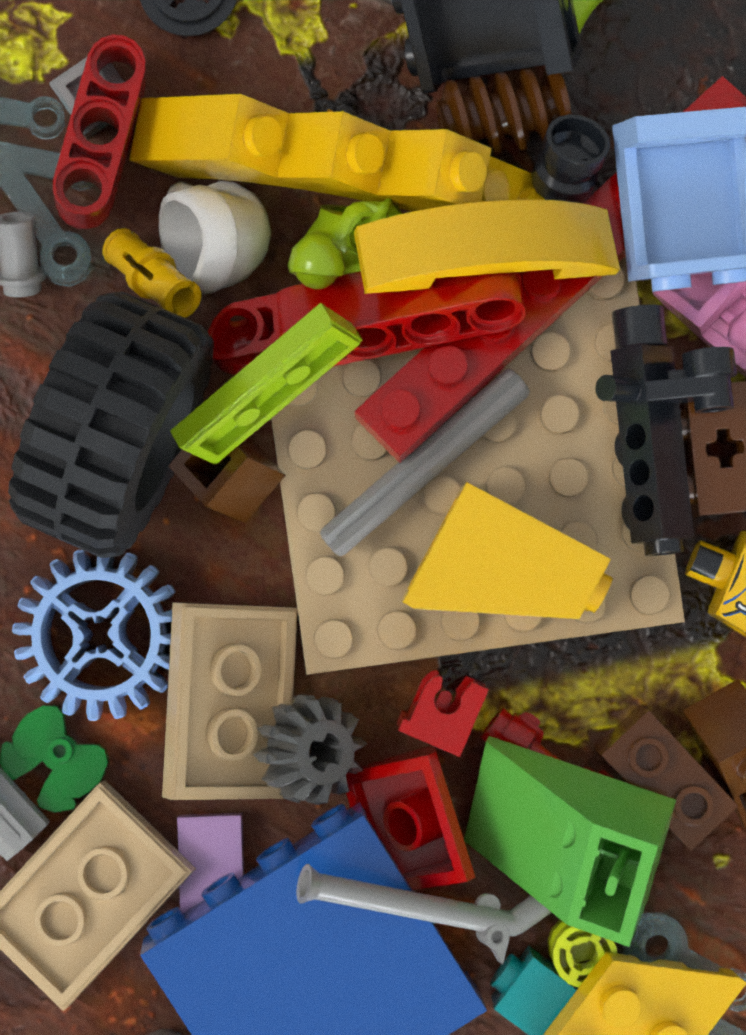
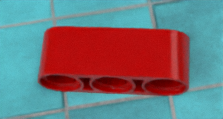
[53,34,146,229]

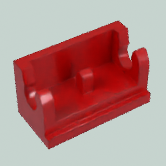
[397,670,489,757]

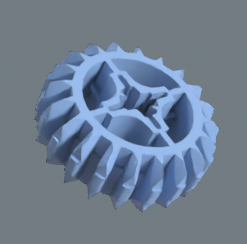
[12,550,176,721]

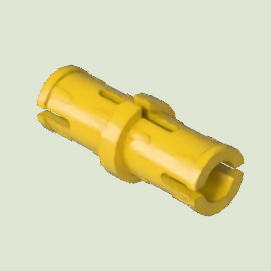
[102,228,202,318]

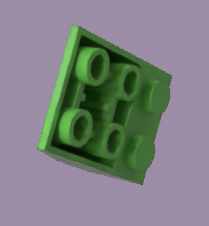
[464,736,676,947]

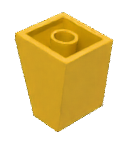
[401,482,613,619]

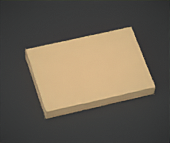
[162,602,298,800]
[0,781,196,1011]

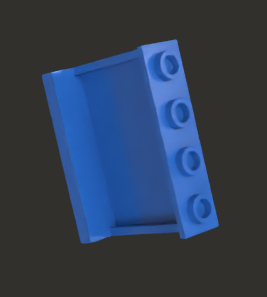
[140,802,487,1035]

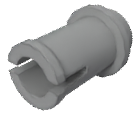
[0,212,46,297]

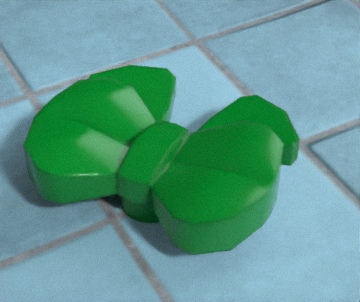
[0,704,110,813]

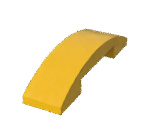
[354,200,620,294]

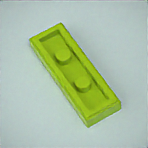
[170,303,363,464]

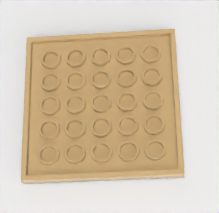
[255,256,685,675]

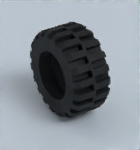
[8,291,214,558]

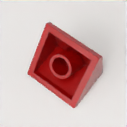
[346,745,476,890]

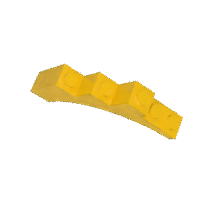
[129,94,545,212]

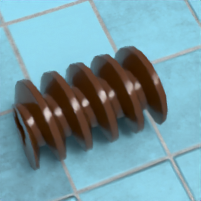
[436,68,571,156]

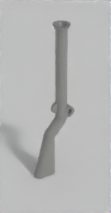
[296,864,552,965]

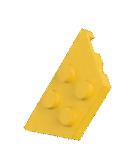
[543,952,746,1035]

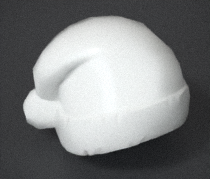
[159,181,271,295]

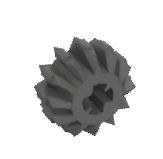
[254,694,367,805]

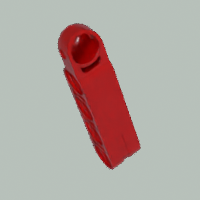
[208,271,525,375]

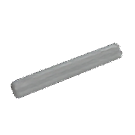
[320,369,530,556]

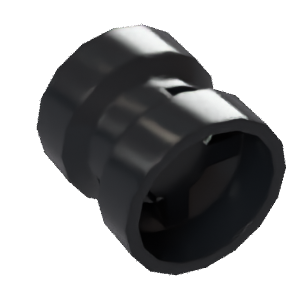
[531,114,610,203]

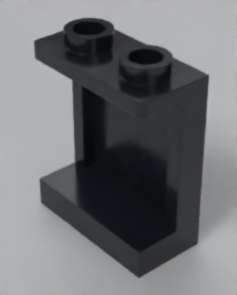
[392,0,583,94]

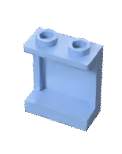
[612,107,746,292]

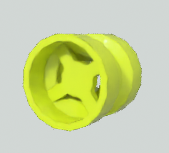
[547,919,617,988]

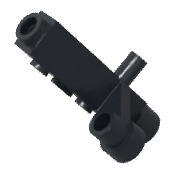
[595,305,737,556]

